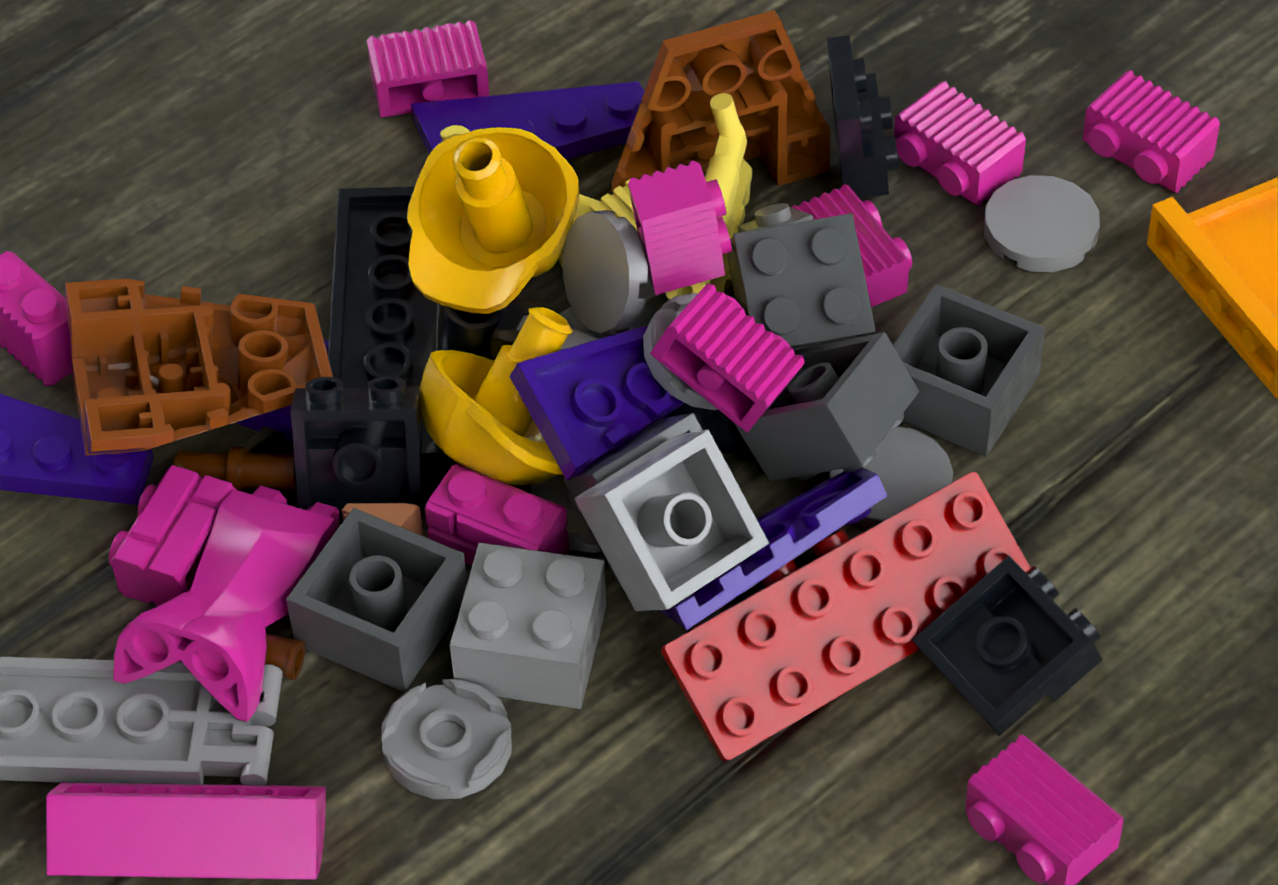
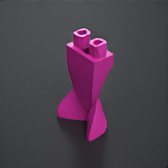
[113,485,339,722]

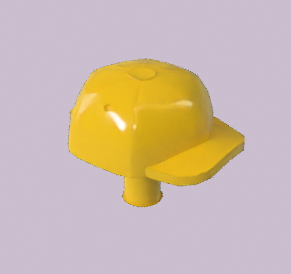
[407,127,579,314]
[420,307,573,485]

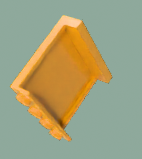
[1146,177,1278,400]

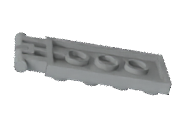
[0,657,283,785]

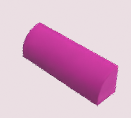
[46,782,326,880]

